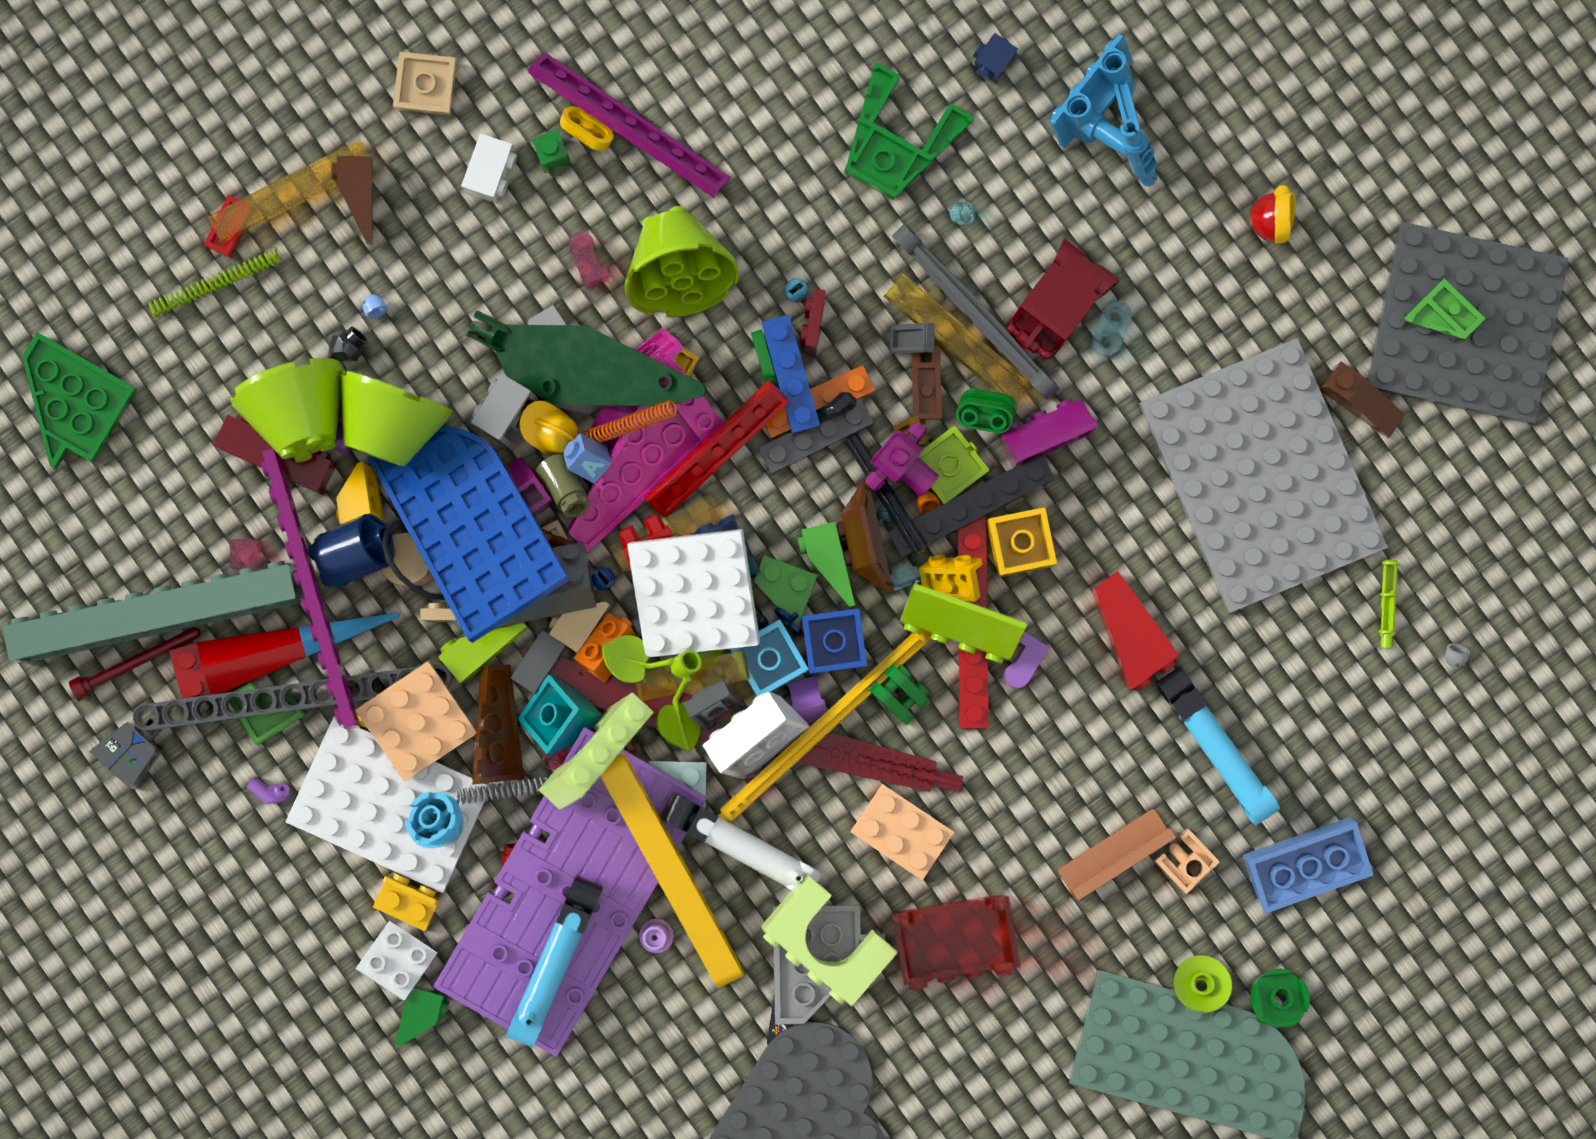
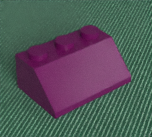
[1000,398,1098,468]

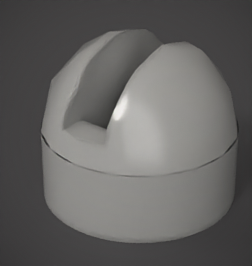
[1445,643,1470,667]

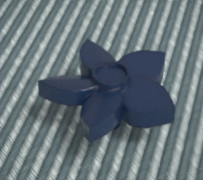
[774,607,801,636]

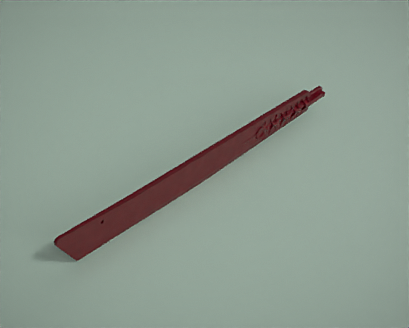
[521,647,964,793]

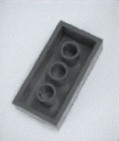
[498,541,597,627]

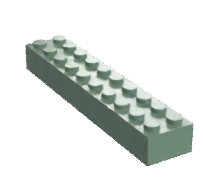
[2,561,305,663]

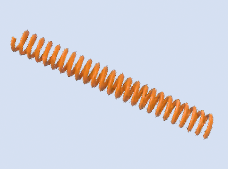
[580,400,677,443]

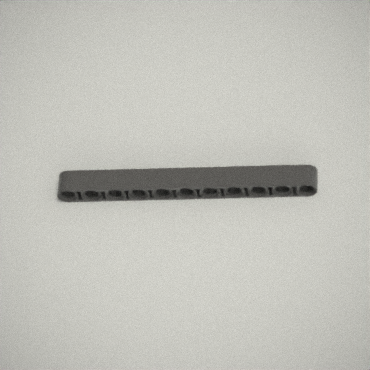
[133,664,453,731]

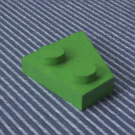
[1403,278,1486,340]
[754,555,818,626]

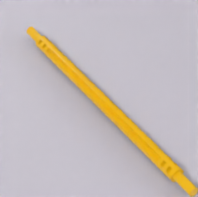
[717,630,932,823]

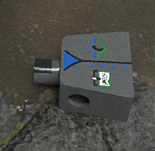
[89,718,163,790]

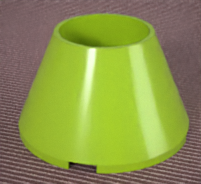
[341,370,453,467]

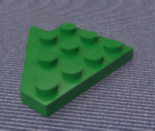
[22,332,137,470]

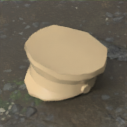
[382,533,433,586]

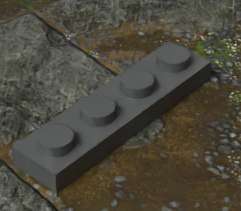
[759,398,873,475]

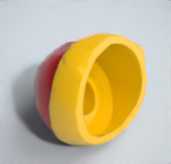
[1250,185,1296,244]

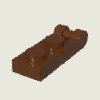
[911,341,942,421]

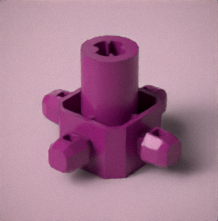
[865,422,939,496]

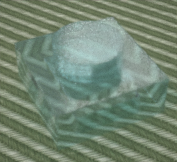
[890,564,921,591]

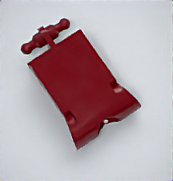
[1006,237,1121,360]

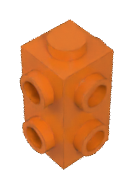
[574,612,639,683]

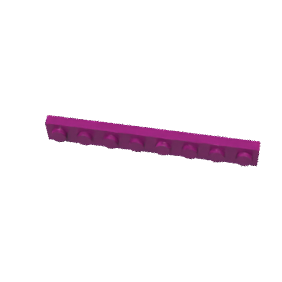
[528,52,731,198]

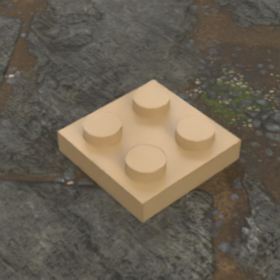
[393,52,457,116]

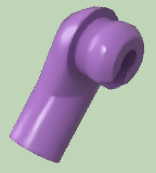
[247,777,290,804]

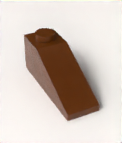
[331,156,373,245]
[1319,361,1405,438]

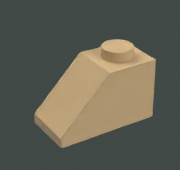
[549,601,612,653]

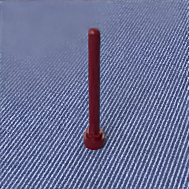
[69,627,201,702]

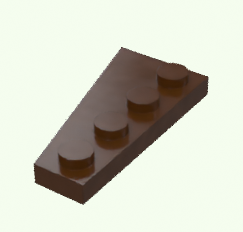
[472,664,524,785]

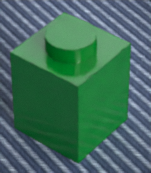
[531,129,571,173]

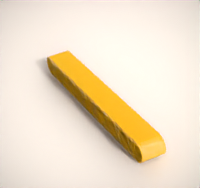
[600,752,745,989]

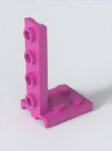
[635,328,723,442]

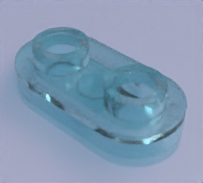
[1092,301,1132,357]

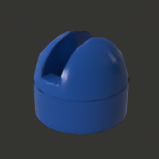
[592,567,615,591]

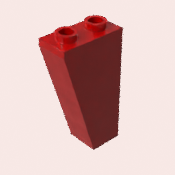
[1092,571,1179,691]

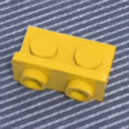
[919,554,982,602]
[373,873,441,931]

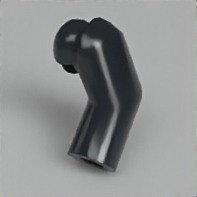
[816,392,856,423]

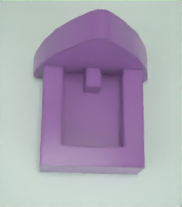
[788,676,826,726]

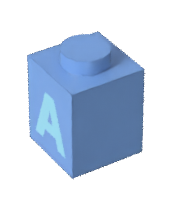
[563,433,612,484]

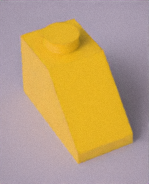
[336,462,384,525]

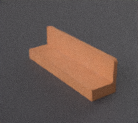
[1058,809,1176,901]

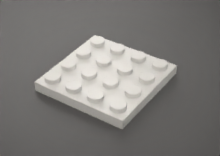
[627,529,760,657]

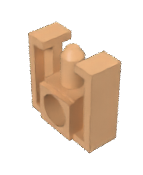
[1153,829,1220,894]

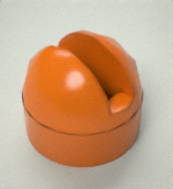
[916,491,941,515]

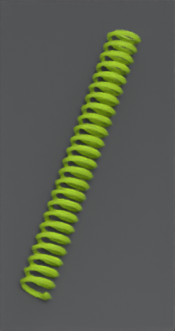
[148,248,281,317]

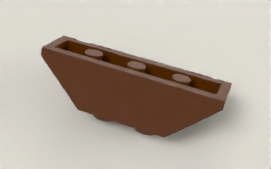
[836,479,893,594]

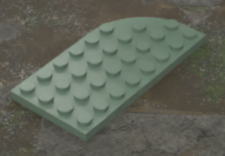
[1069,969,1305,1139]

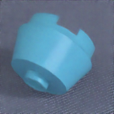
[405,792,464,848]

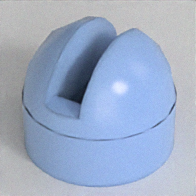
[362,295,388,319]

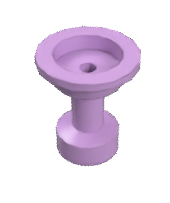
[639,918,674,953]

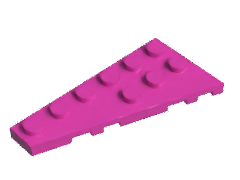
[566,405,702,553]

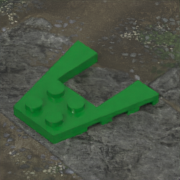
[844,62,974,200]

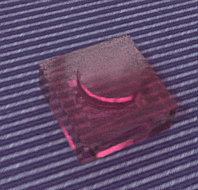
[229,538,261,569]

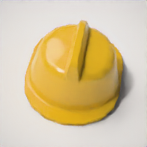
[519,401,578,456]

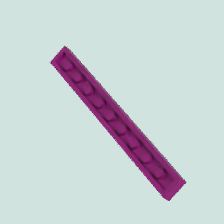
[261,448,361,730]

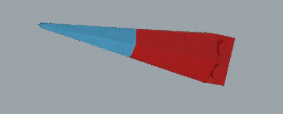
[169,613,400,699]

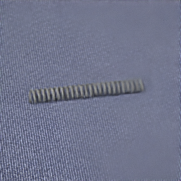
[457,776,548,804]

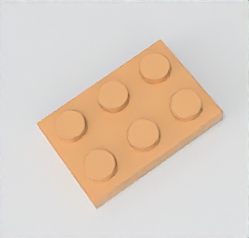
[850,784,954,880]

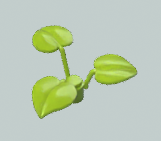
[602,635,723,751]

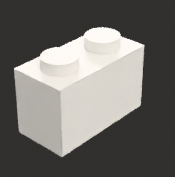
[461,133,518,203]

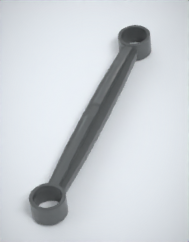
[892,224,1060,400]

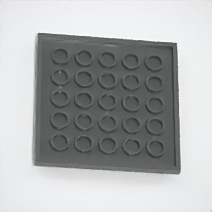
[1367,222,1569,424]

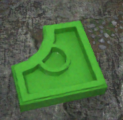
[230,681,307,746]

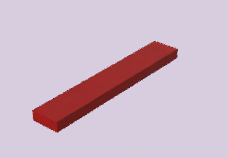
[645,380,790,518]

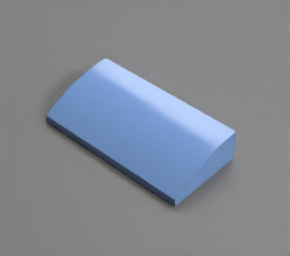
[1242,817,1373,914]

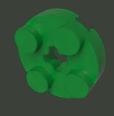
[1251,968,1310,1028]

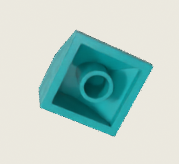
[517,674,602,755]

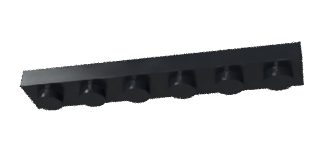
[888,454,1056,559]

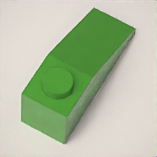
[797,522,855,609]

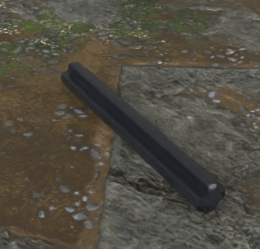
[845,434,927,555]

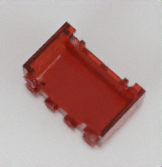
[891,894,1020,990]

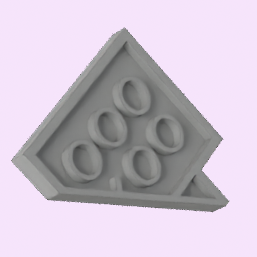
[773,905,885,1024]

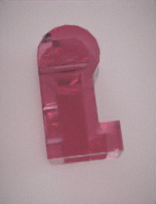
[569,232,613,290]

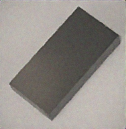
[890,323,935,354]
[511,630,567,694]

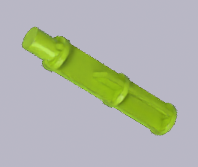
[1378,560,1399,649]

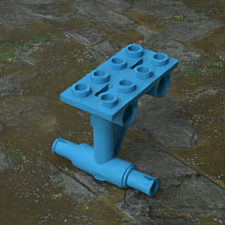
[1050,34,1158,186]

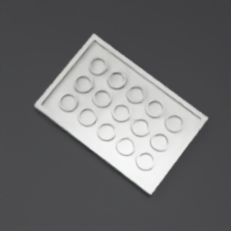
[286,717,492,893]

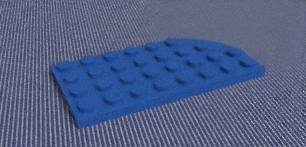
[368,426,570,643]

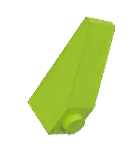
[438,622,529,684]

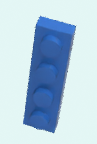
[761,315,820,434]

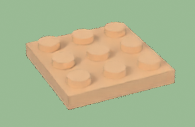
[355,660,476,782]

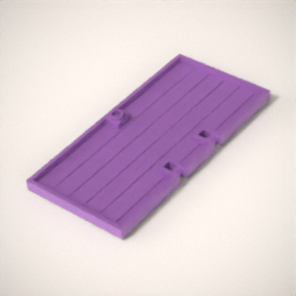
[433,726,707,1057]

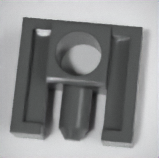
[683,680,745,731]

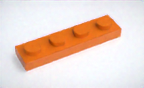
[765,365,875,439]

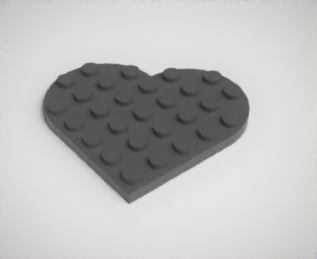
[709,1021,886,1139]

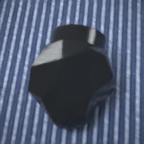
[328,326,368,362]

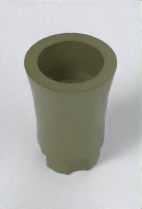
[535,454,590,518]

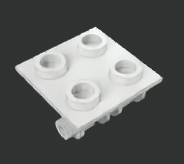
[356,921,438,1001]

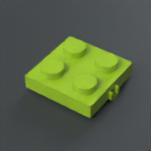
[918,425,990,504]

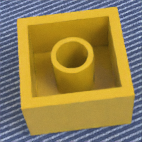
[986,507,1057,578]

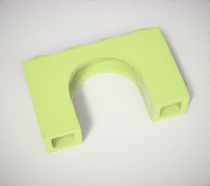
[539,692,653,810]
[761,873,898,1006]

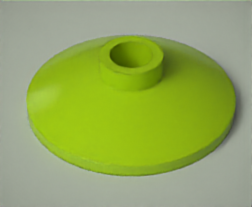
[1174,955,1232,1013]

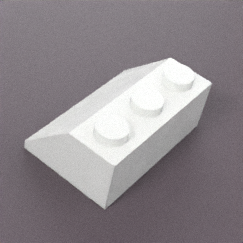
[703,692,810,779]

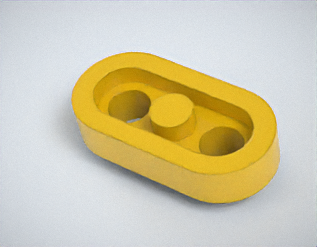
[560,106,614,151]

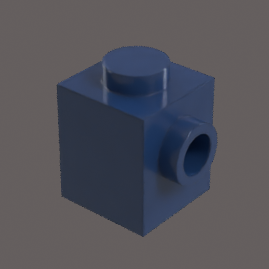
[973,33,1018,83]

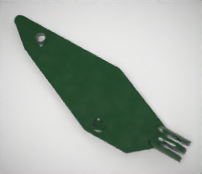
[466,310,706,406]

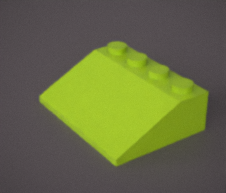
[899,584,1027,664]

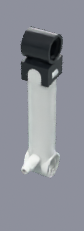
[659,792,823,890]

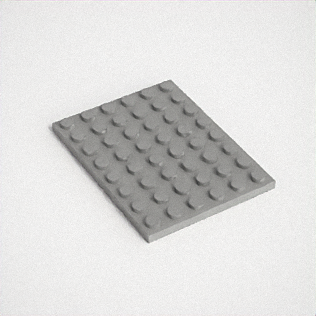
[1139,338,1388,613]

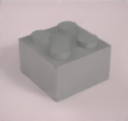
[471,374,540,451]

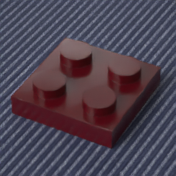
[800,289,825,356]

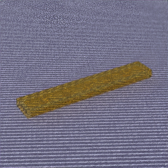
[207,139,374,243]
[883,273,1032,404]

